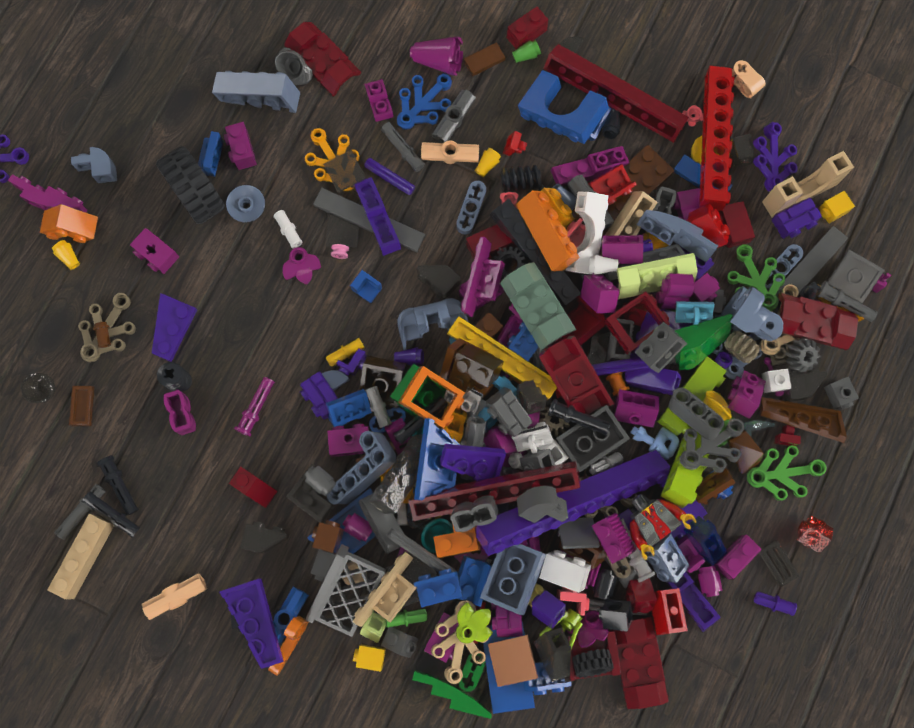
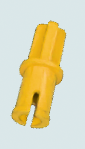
[326,338,365,366]

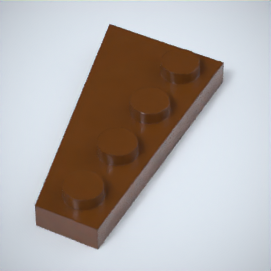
[759,397,847,443]

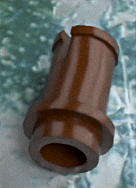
[93,322,111,348]

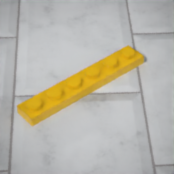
[447,316,557,400]

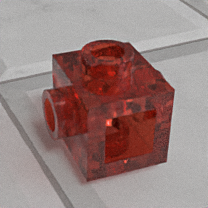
[798,515,833,553]

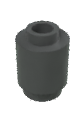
[305,465,336,496]

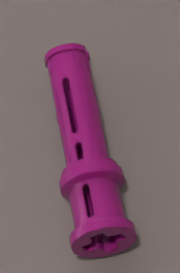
[234,377,275,437]

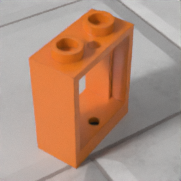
[398,366,465,428]

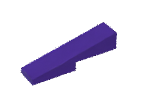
[354,177,401,256]
[666,572,721,632]

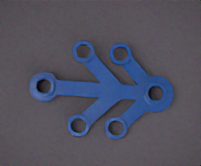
[397,74,452,130]

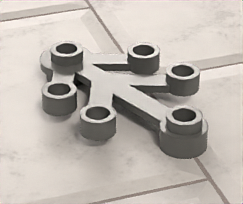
[680,419,744,473]

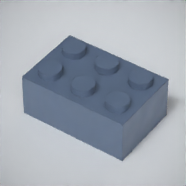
[480,544,546,615]

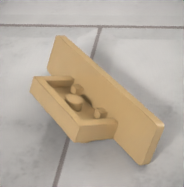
[353,552,417,627]

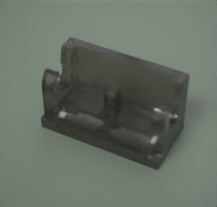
[587,331,610,365]

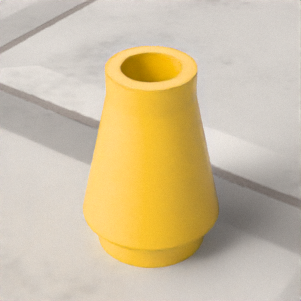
[475,148,501,177]
[52,240,80,270]

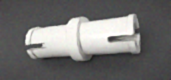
[274,210,303,248]

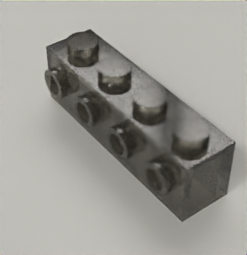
[369,434,423,514]

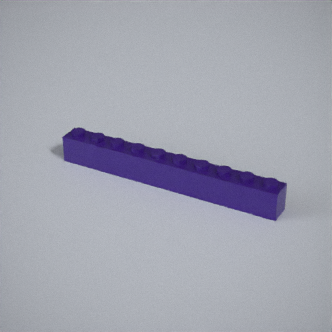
[476,450,670,556]

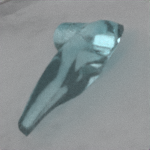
[743,420,775,436]

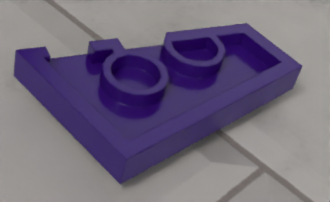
[152,293,197,362]
[440,444,506,481]

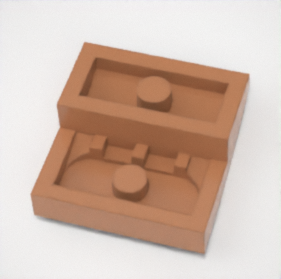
[488,635,538,687]

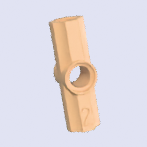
[421,141,479,164]
[142,573,207,620]

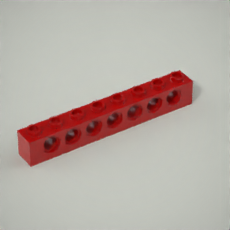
[699,66,735,211]

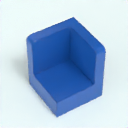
[350,270,382,303]

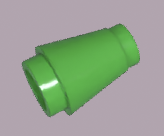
[512,40,541,63]

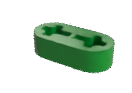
[459,653,486,692]

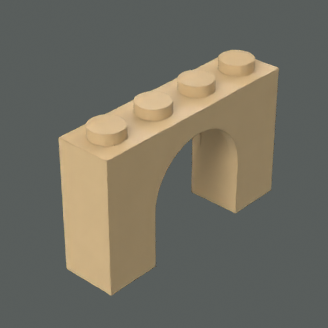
[762,151,854,218]

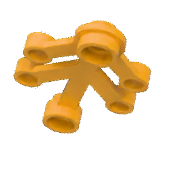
[305,128,359,191]

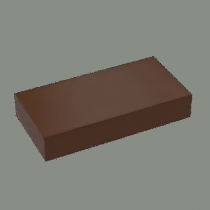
[464,42,505,76]
[69,386,95,426]

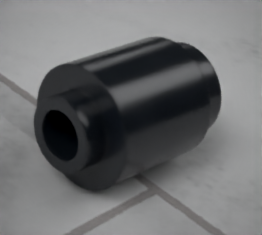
[592,568,617,600]

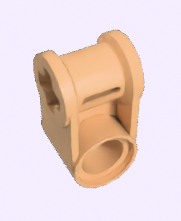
[732,60,765,98]

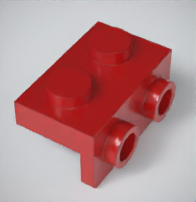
[588,164,637,205]

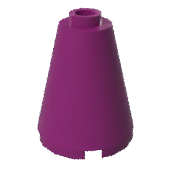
[410,37,463,76]

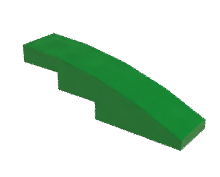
[412,670,492,719]

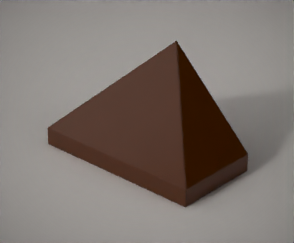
[727,430,764,474]

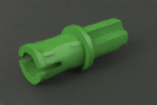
[385,609,427,628]

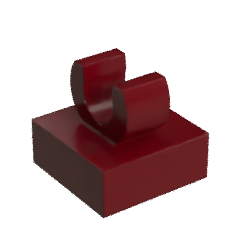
[774,425,801,446]

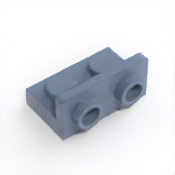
[645,534,690,583]

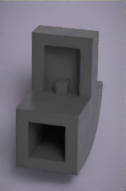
[517,486,568,523]

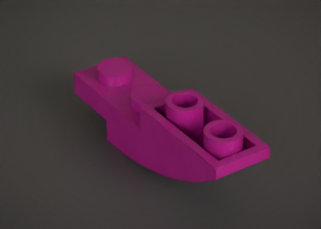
[550,146,630,186]
[8,174,88,213]

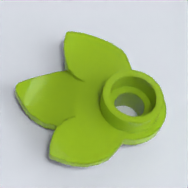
[456,602,493,644]

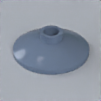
[226,185,265,222]

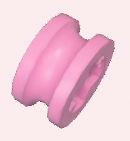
[331,244,349,259]

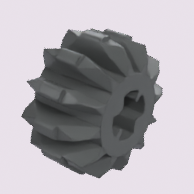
[785,338,821,372]

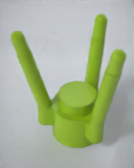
[539,609,583,655]

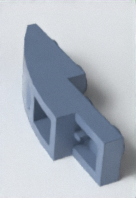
[636,210,718,262]

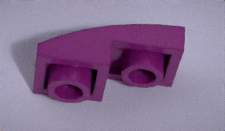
[364,79,394,122]

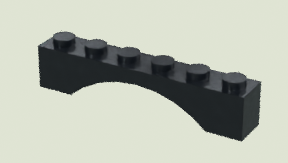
[490,199,581,307]

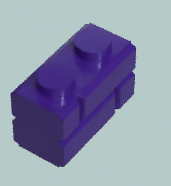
[772,197,821,239]
[300,372,338,420]

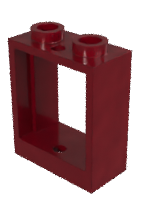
[604,291,670,355]

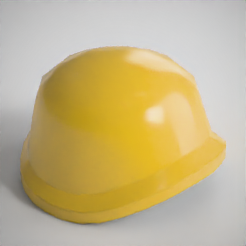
[702,391,732,421]

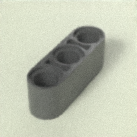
[668,388,724,440]
[359,491,404,554]

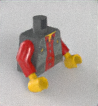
[630,494,696,560]

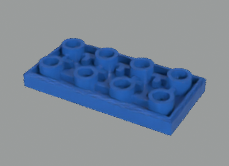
[483,621,535,714]

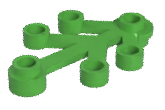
[727,244,785,311]
[747,445,827,501]

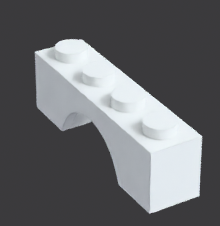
[566,192,608,274]

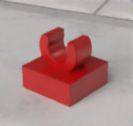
[503,131,527,156]

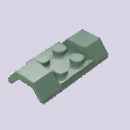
[500,262,576,351]

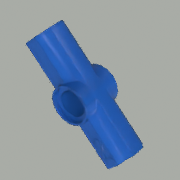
[273,586,309,646]

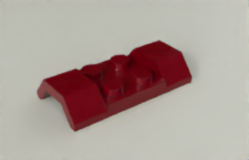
[284,22,361,97]
[778,293,858,350]
[539,336,614,414]
[612,616,669,709]

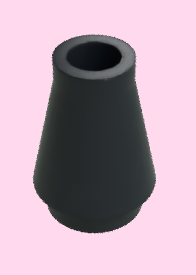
[601,109,621,139]

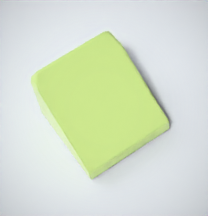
[360,612,386,643]

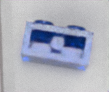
[684,516,727,566]

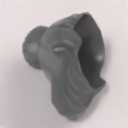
[275,48,313,85]

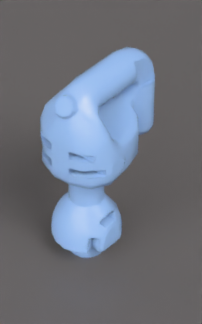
[630,426,679,460]

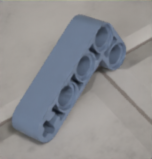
[327,431,396,505]

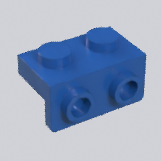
[524,660,572,695]

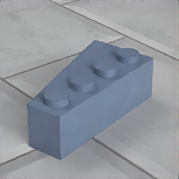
[212,71,300,113]

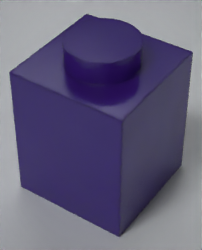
[531,590,566,629]

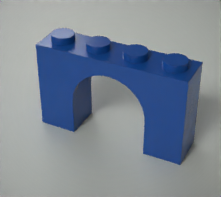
[518,70,609,144]

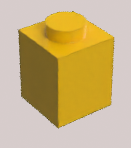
[819,191,855,223]
[353,644,386,672]

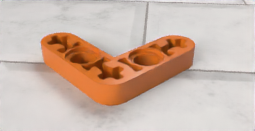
[268,616,309,676]

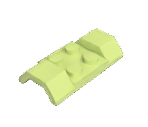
[617,253,698,300]

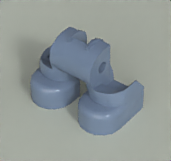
[719,286,783,341]
[397,298,469,350]

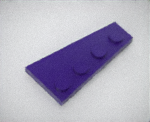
[220,579,284,669]

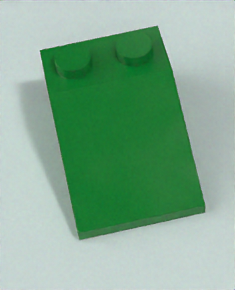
[674,314,733,370]

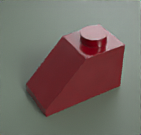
[229,466,278,508]

